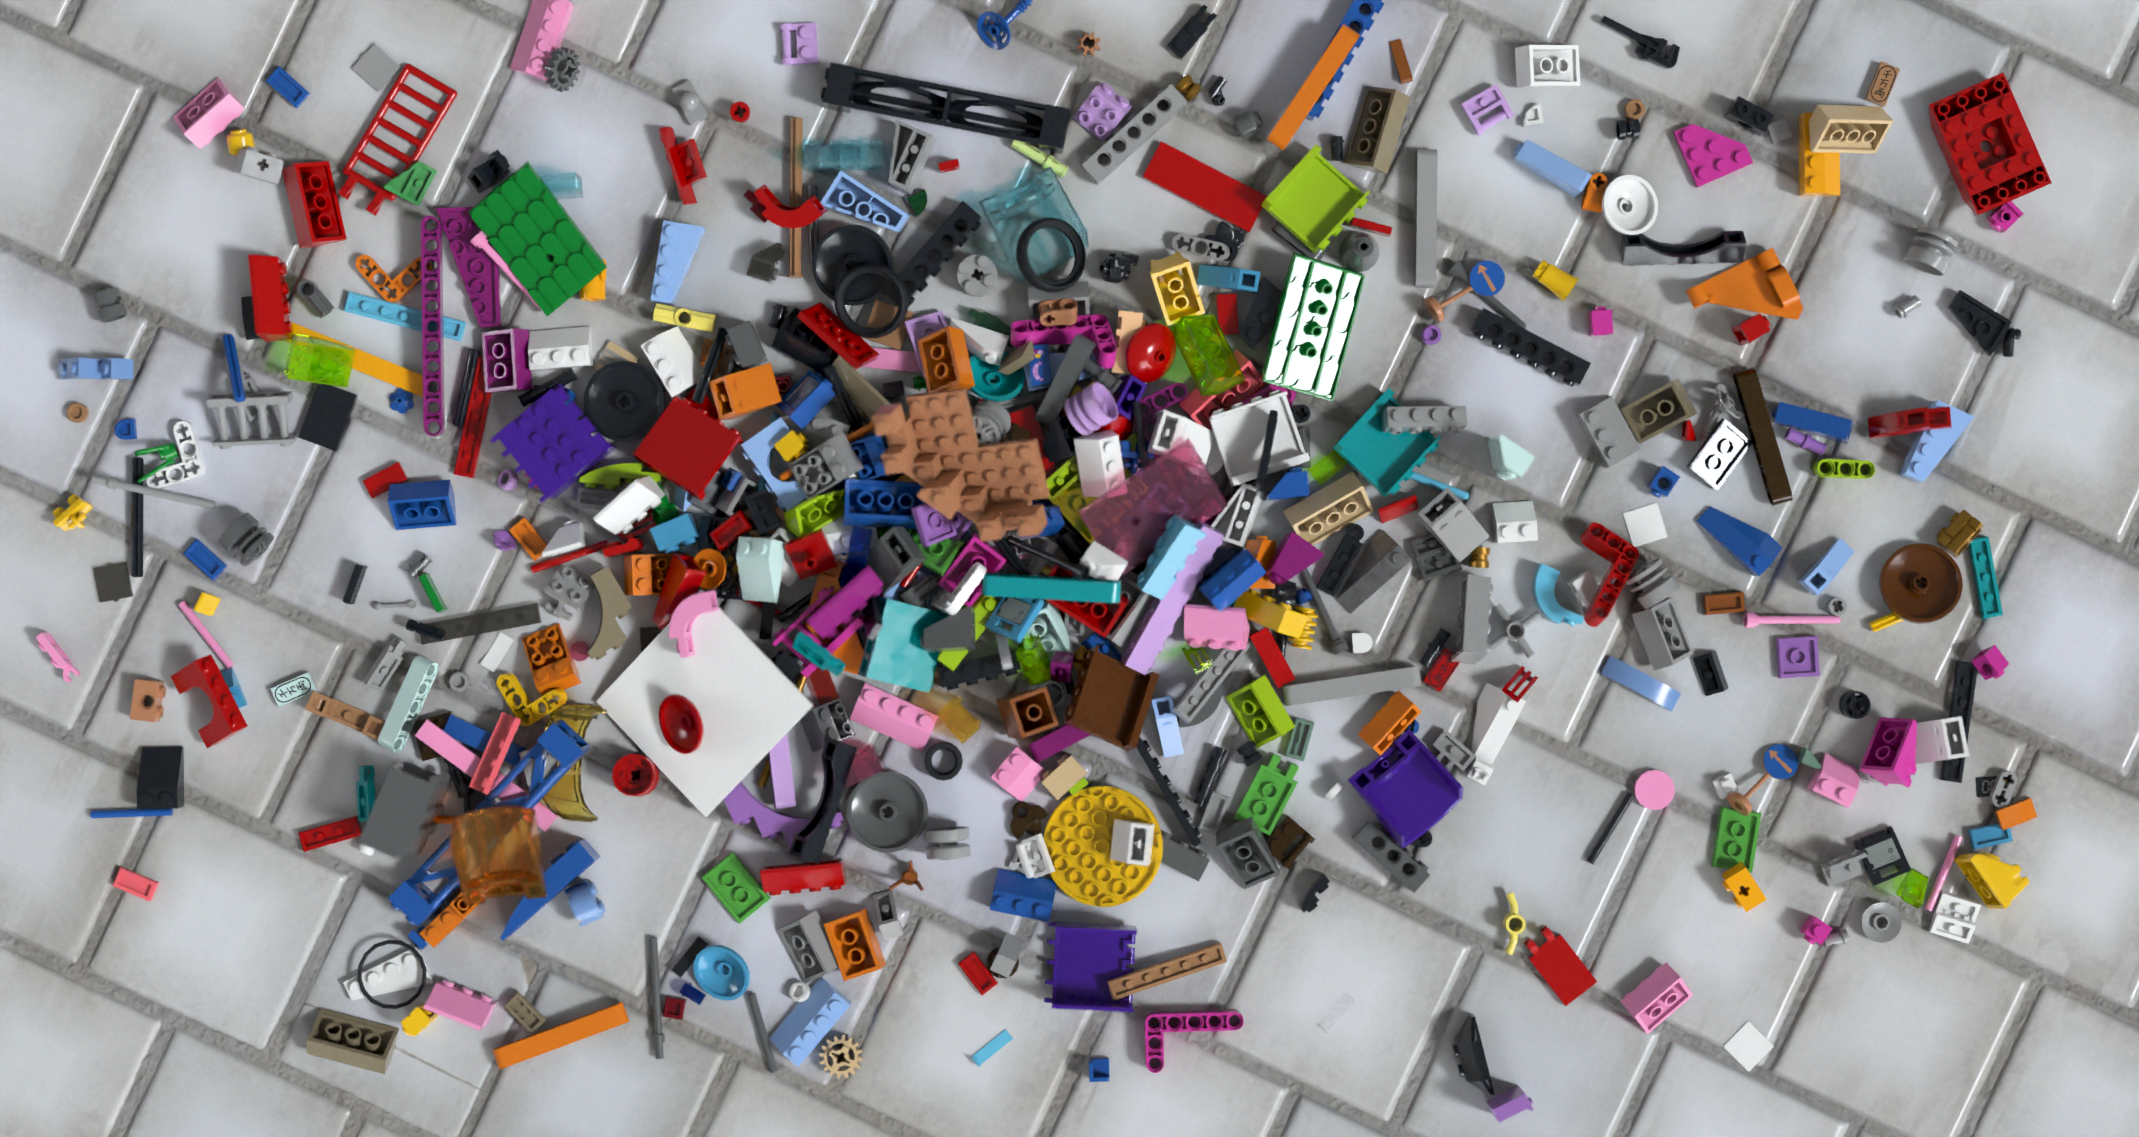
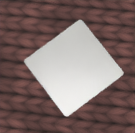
[1623,503,1667,547]
[1724,1022,1773,1071]

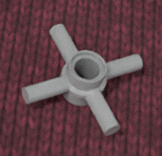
[1489,603,1541,658]

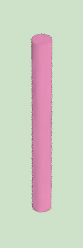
[178,601,234,669]
[1924,834,1963,911]

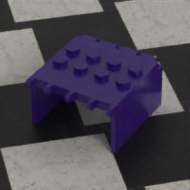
[490,384,617,503]
[1044,921,1137,1012]

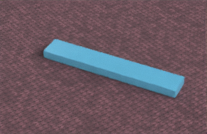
[343,291,467,342]

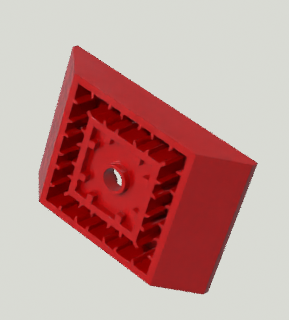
[1929,72,2052,215]

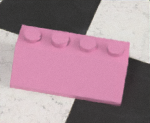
[510,0,574,81]
[850,682,940,752]

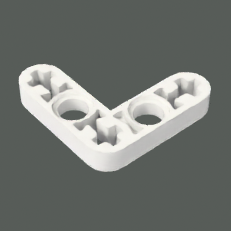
[146,421,206,489]
[930,562,987,615]

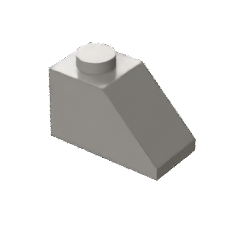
[873,890,903,940]

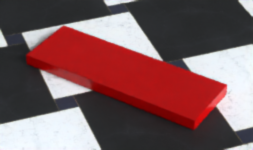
[1142,141,1268,233]

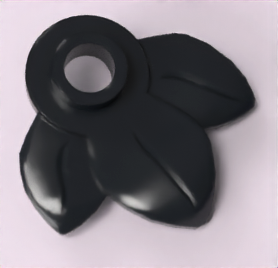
[1204,221,1245,261]

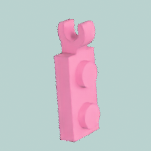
[35,632,80,683]

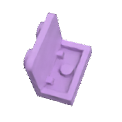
[1074,82,1133,141]

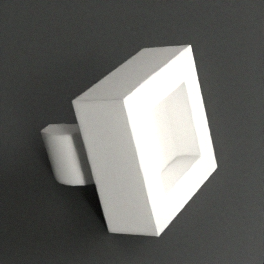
[1467,757,1494,785]
[1711,773,1739,799]

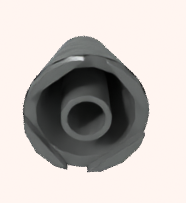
[1339,232,1379,272]

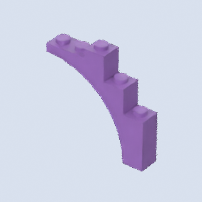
[724,781,845,848]

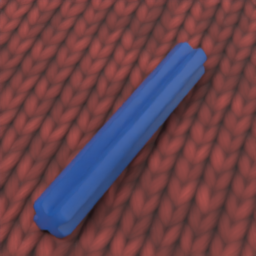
[222,333,246,403]

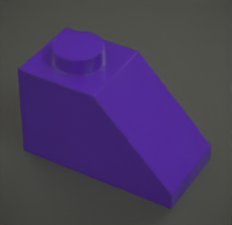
[1112,375,1147,420]

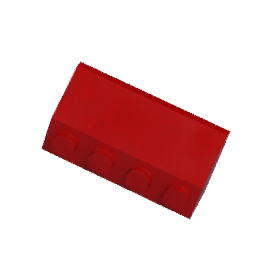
[282,161,347,248]
[248,254,293,342]
[1044,557,1130,638]
[760,859,846,896]

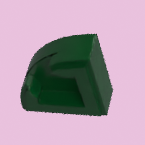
[907,189,927,217]

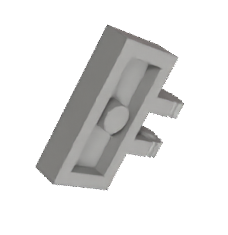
[1432,729,1476,771]

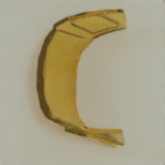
[542,704,607,822]

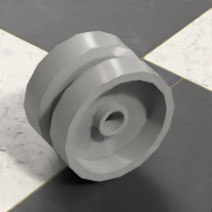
[925,826,971,860]

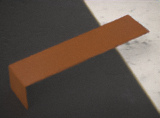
[1389,39,1413,84]

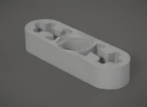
[1172,234,1230,261]
[995,621,1013,671]

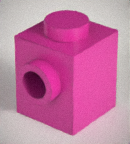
[1799,915,1833,945]

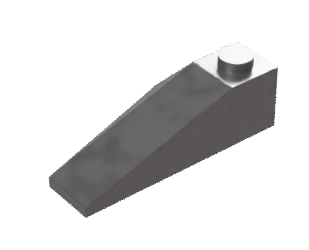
[1337,530,1412,614]

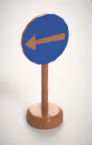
[1424,261,1505,323]
[1727,744,1798,816]

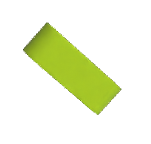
[1812,459,1875,479]

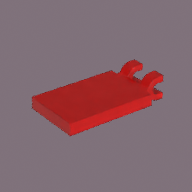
[1524,926,1597,1006]

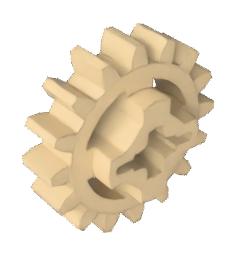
[819,1034,863,1079]

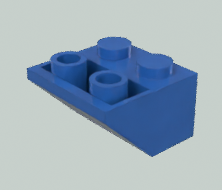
[850,432,889,480]

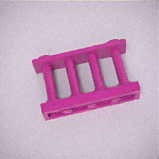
[772,585,864,678]

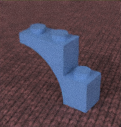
[57,357,133,380]

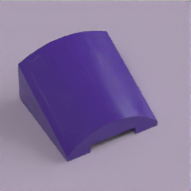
[1348,729,1463,849]

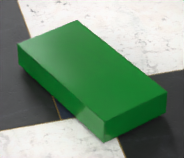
[419,574,447,613]

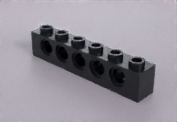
[883,201,982,307]
[1470,308,1591,387]

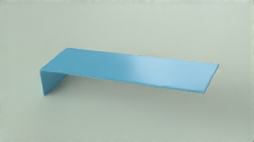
[972,1029,1013,1067]

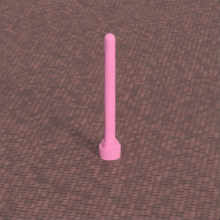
[470,231,541,309]
[1743,612,1841,628]

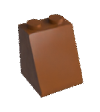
[996,687,1059,738]

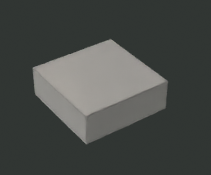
[1767,118,1792,145]

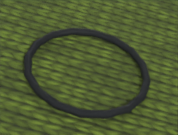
[357,940,427,1009]

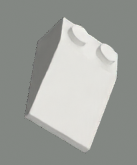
[1515,45,1580,88]

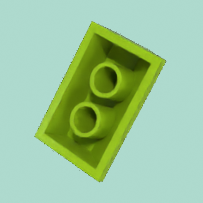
[1225,675,1295,748]

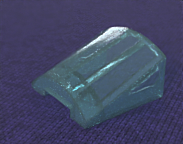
[979,166,1089,282]

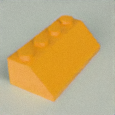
[1798,113,1840,196]

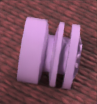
[1065,382,1118,436]

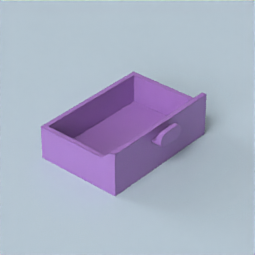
[1486,1085,1533,1123]

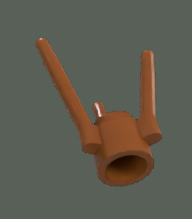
[889,860,924,891]

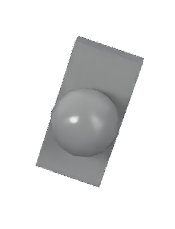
[672,80,709,126]

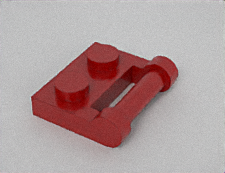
[603,538,644,557]

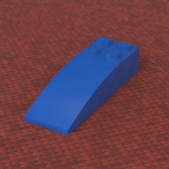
[500,839,600,941]

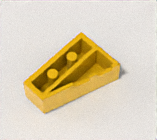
[1233,588,1308,639]

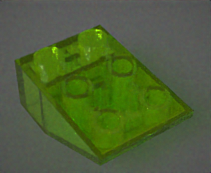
[284,333,355,388]

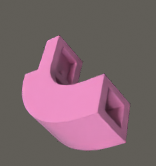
[669,590,719,658]

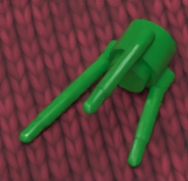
[135,442,179,483]

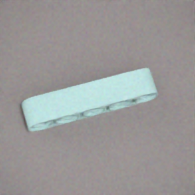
[378,655,439,753]

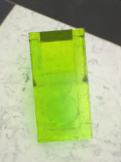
[1896,868,1929,909]

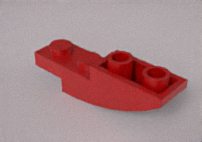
[1868,406,1952,438]

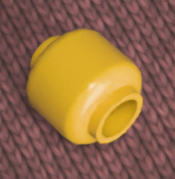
[226,129,255,157]

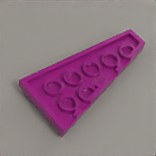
[436,207,502,328]

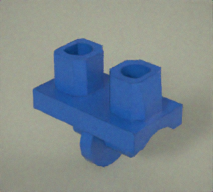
[1119,441,1154,474]

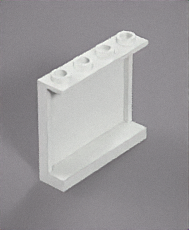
[1208,390,1310,487]

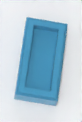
[1968,823,2013,850]

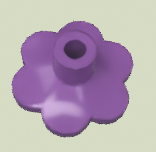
[493,530,517,551]

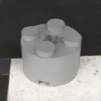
[957,254,998,297]

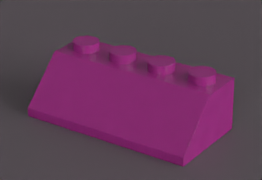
[806,566,884,639]

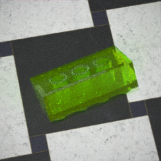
[1171,314,1245,396]

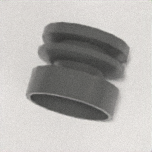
[218,513,274,566]

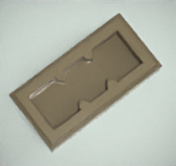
[504,991,547,1035]

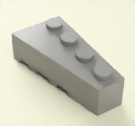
[1451,574,1493,665]

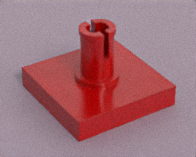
[784,528,838,580]

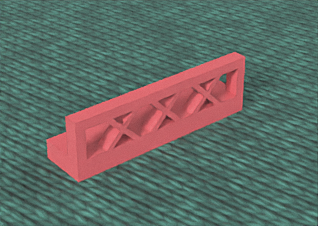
[469,712,521,794]

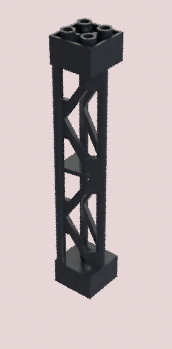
[821,63,1070,154]

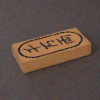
[1865,61,1900,107]

